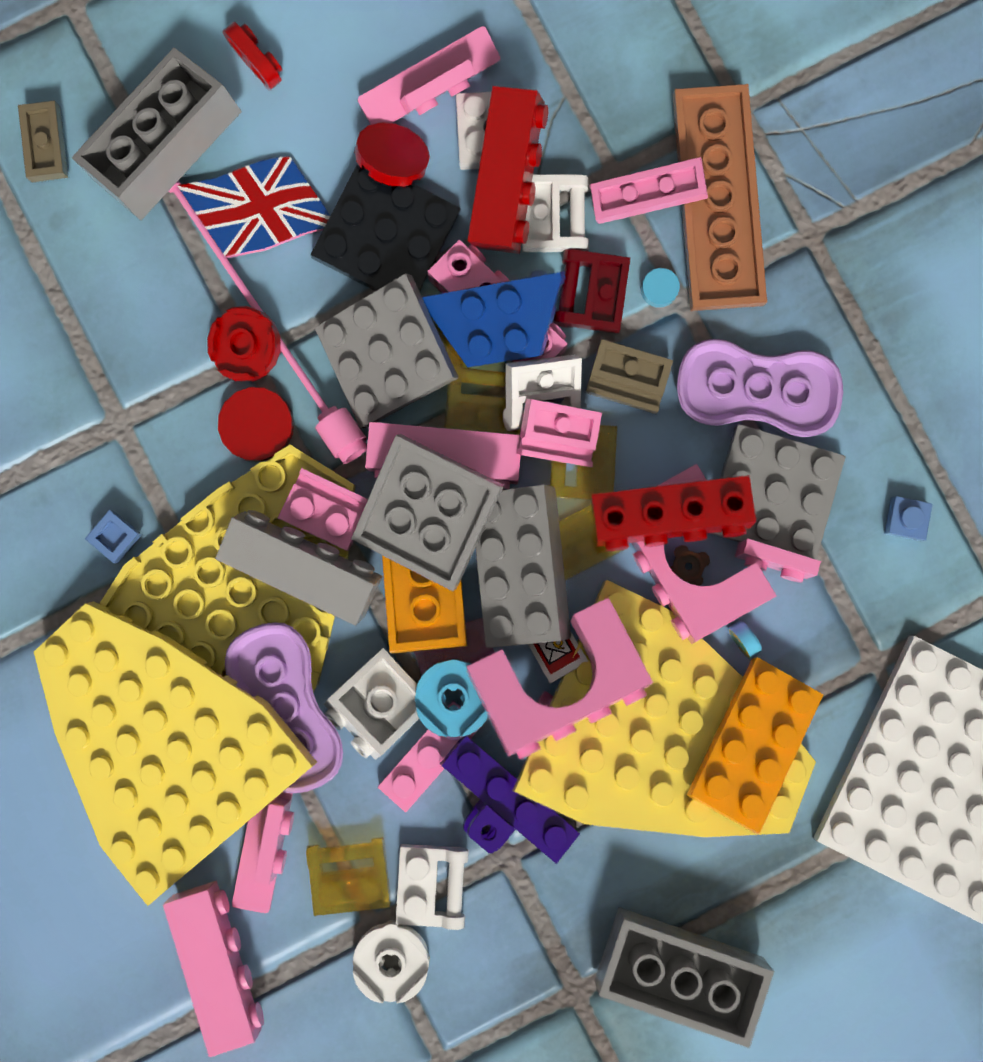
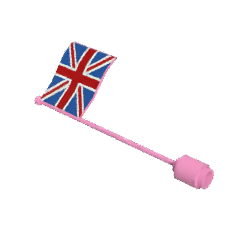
[169,157,367,464]

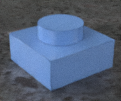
[884,496,933,541]
[85,510,142,563]

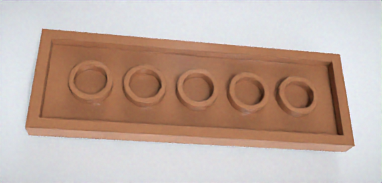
[672,84,767,311]

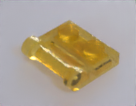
[444,363,521,435]
[548,425,617,500]
[306,837,391,916]

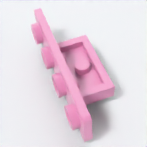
[357,26,500,125]
[232,792,294,913]

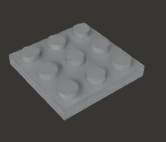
[314,274,459,428]
[710,424,846,559]
[351,434,504,591]

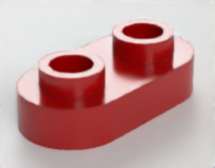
[222,22,282,90]

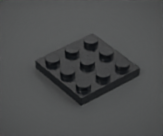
[310,164,461,292]

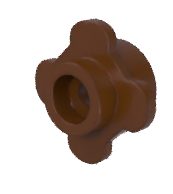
[670,545,710,586]

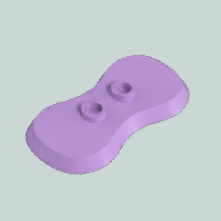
[677,339,843,437]
[225,622,343,793]

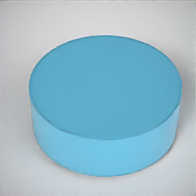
[641,268,680,308]

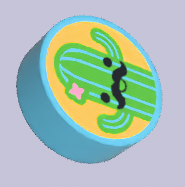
[728,620,762,659]

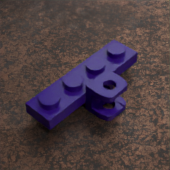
[440,736,580,864]

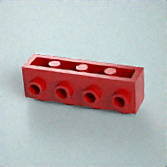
[467,86,548,254]
[591,475,757,551]

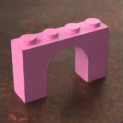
[632,464,777,644]
[467,597,653,759]

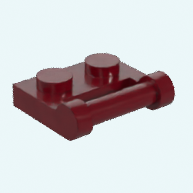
[553,249,631,334]

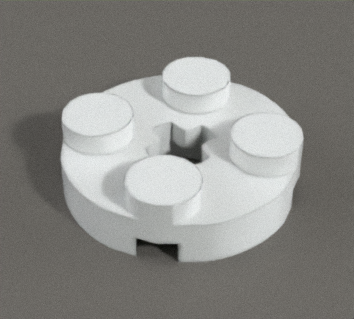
[353,920,430,1004]

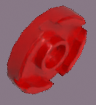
[354,122,430,187]
[207,306,281,382]
[218,387,294,462]

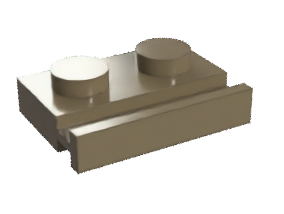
[585,339,673,414]

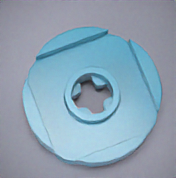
[415,659,488,737]

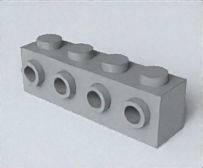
[215,510,383,626]

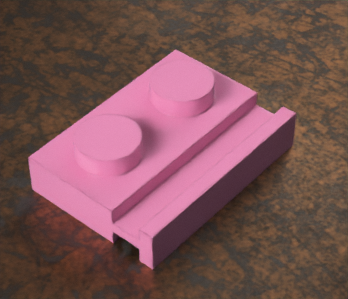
[517,399,602,467]
[278,468,368,551]

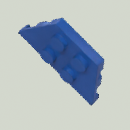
[422,271,565,368]

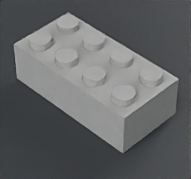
[71,47,242,220]
[476,485,571,648]
[594,907,774,1048]

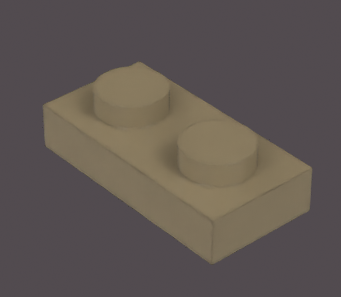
[18,100,68,182]

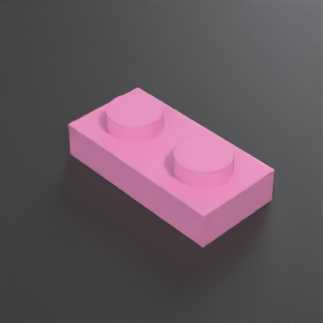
[735,539,821,582]

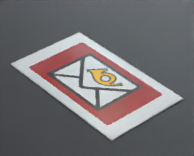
[528,633,589,684]

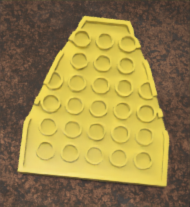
[99,445,356,693]
[512,580,816,837]
[34,601,317,906]

